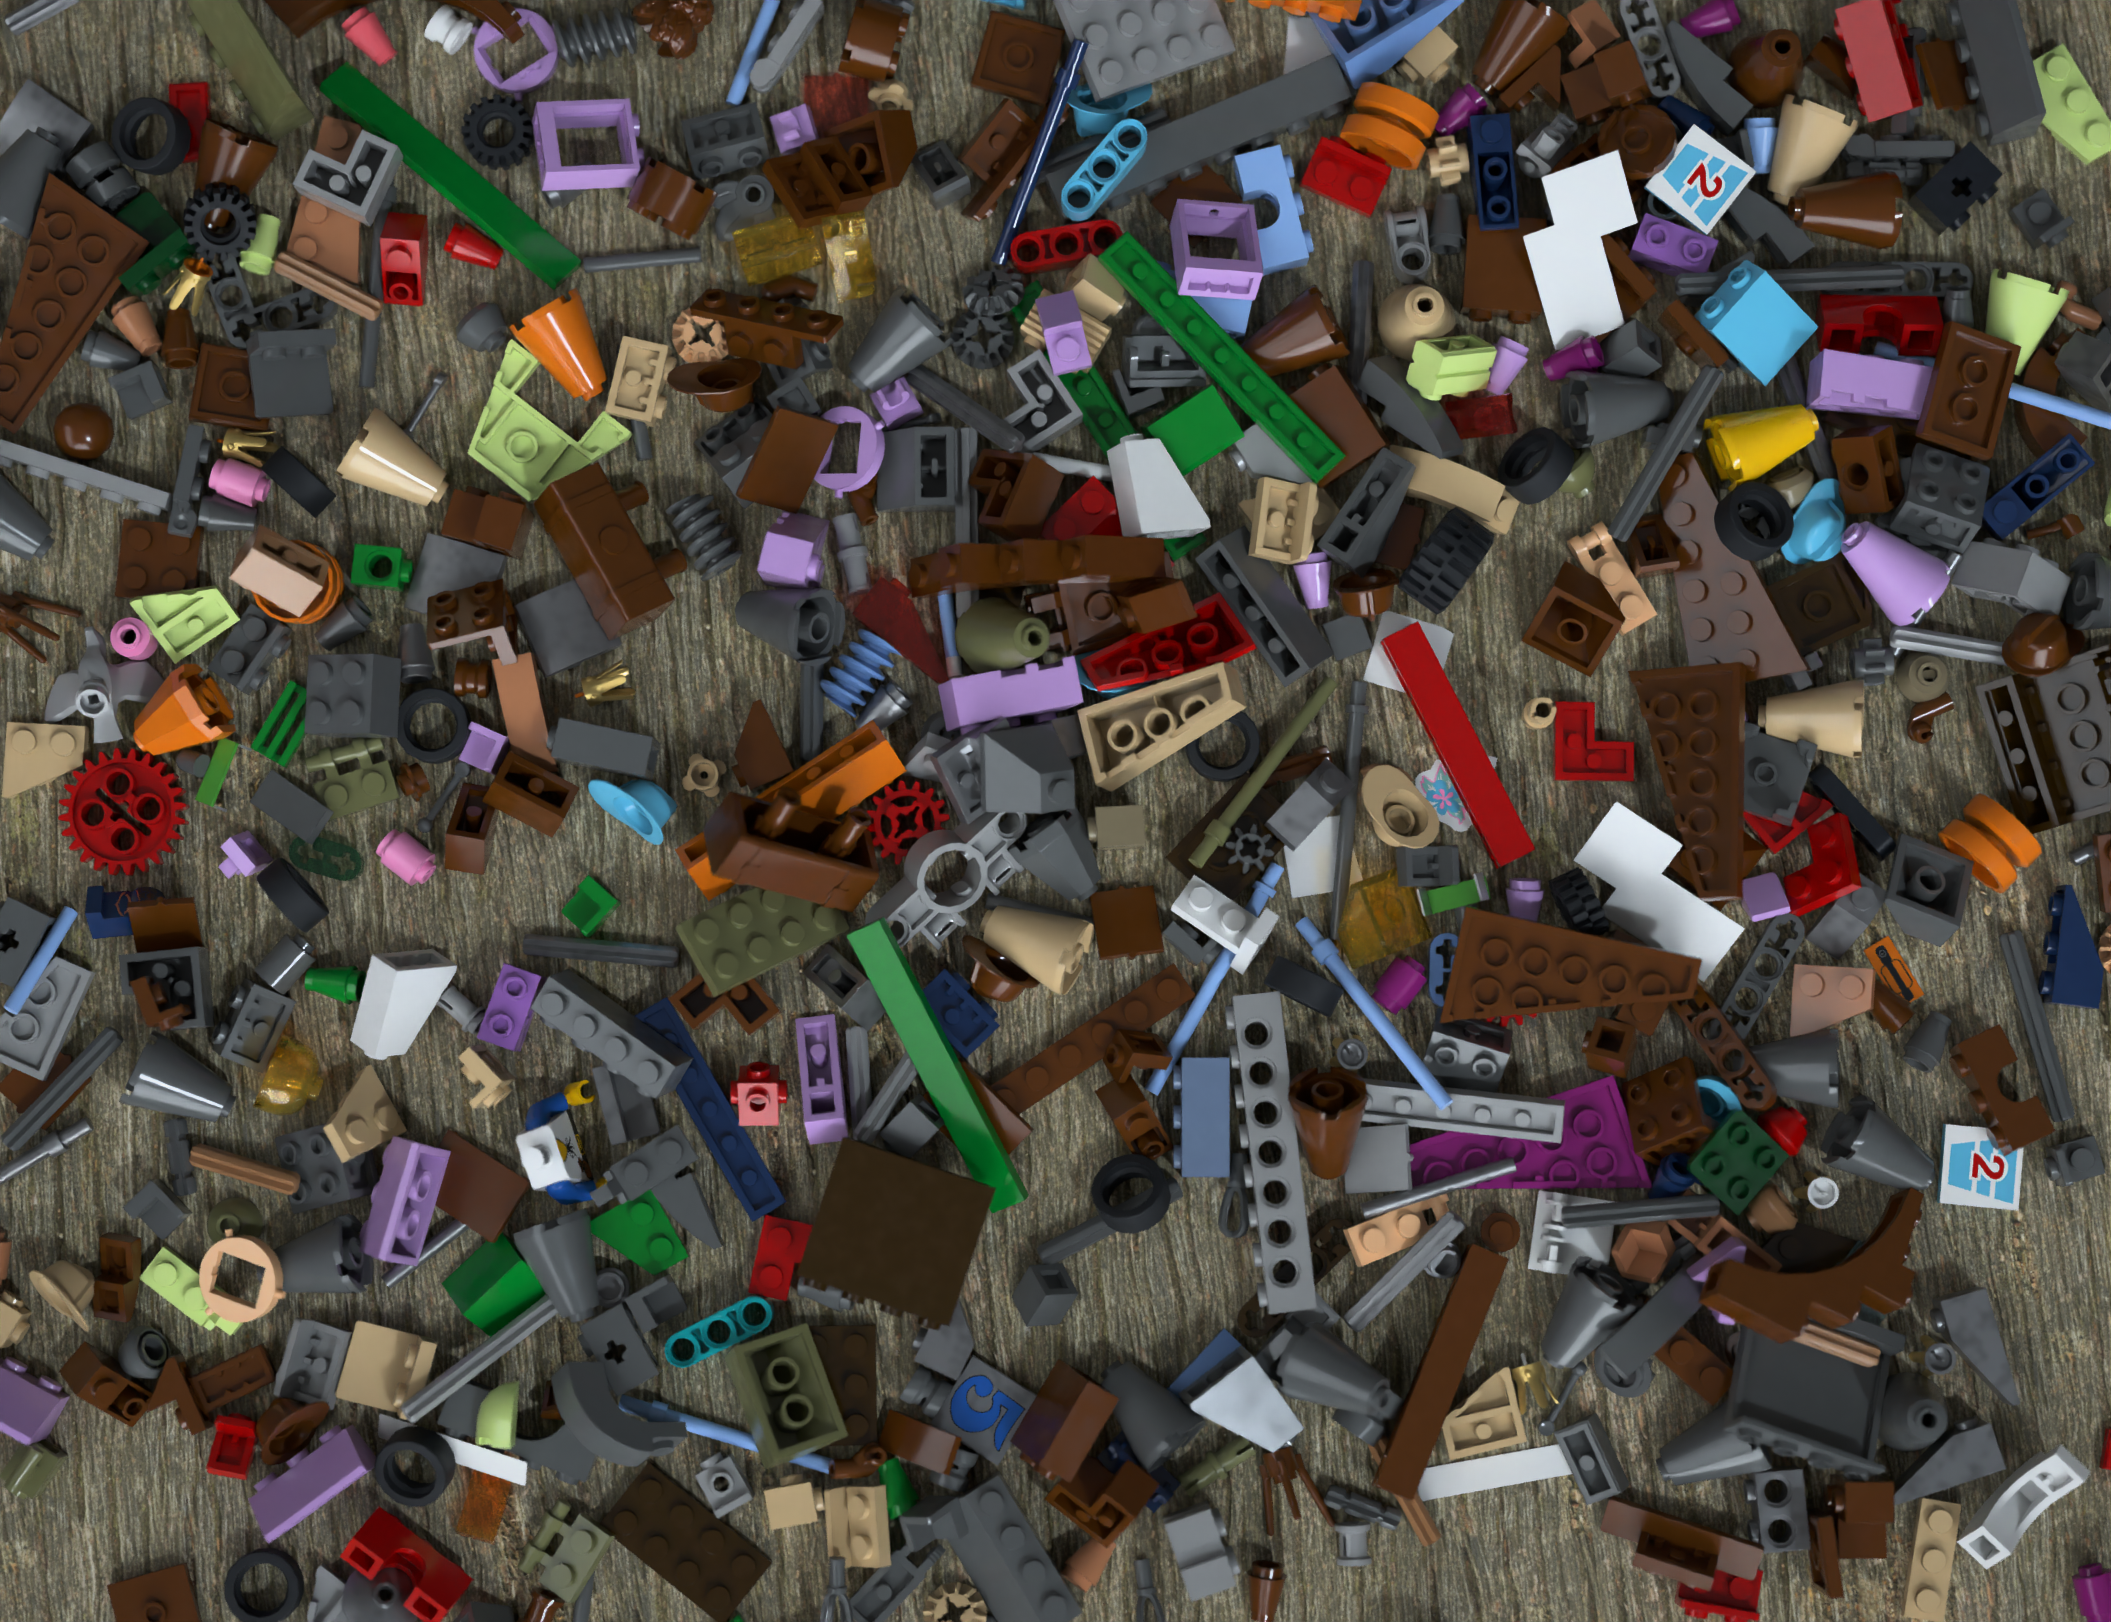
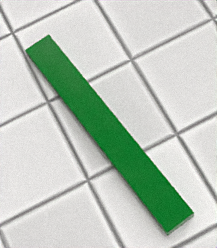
[319,61,582,290]
[1098,231,1346,484]
[1010,280,1207,562]
[846,917,1029,1214]

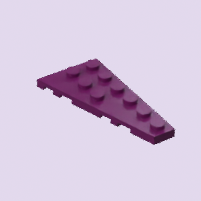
[1410,1075,1653,1189]

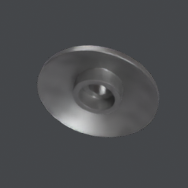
[342,1568,418,1622]

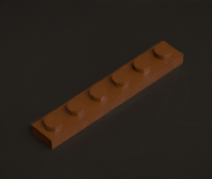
[990,963,1196,1114]

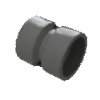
[66,141,140,214]
[1332,1392,1405,1447]

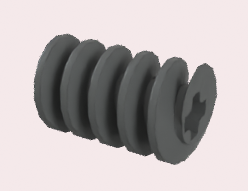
[552,4,638,68]
[666,494,743,581]

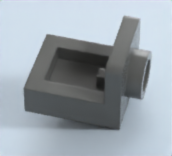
[1396,845,1461,887]

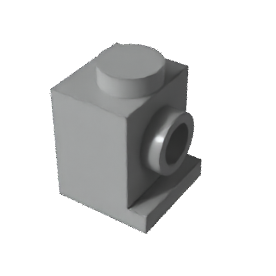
[695,1452,755,1519]

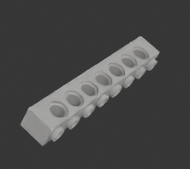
[1225,991,1317,1314]

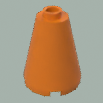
[509,288,607,401]

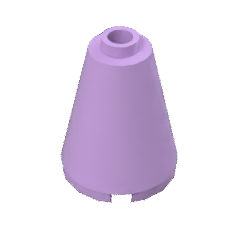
[1841,521,1950,627]

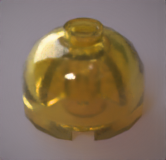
[253,1034,325,1116]

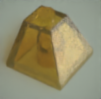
[1337,867,1433,970]

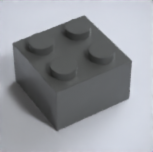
[304,654,401,738]

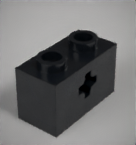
[1907,141,2003,236]

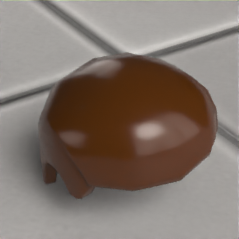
[52,402,115,461]

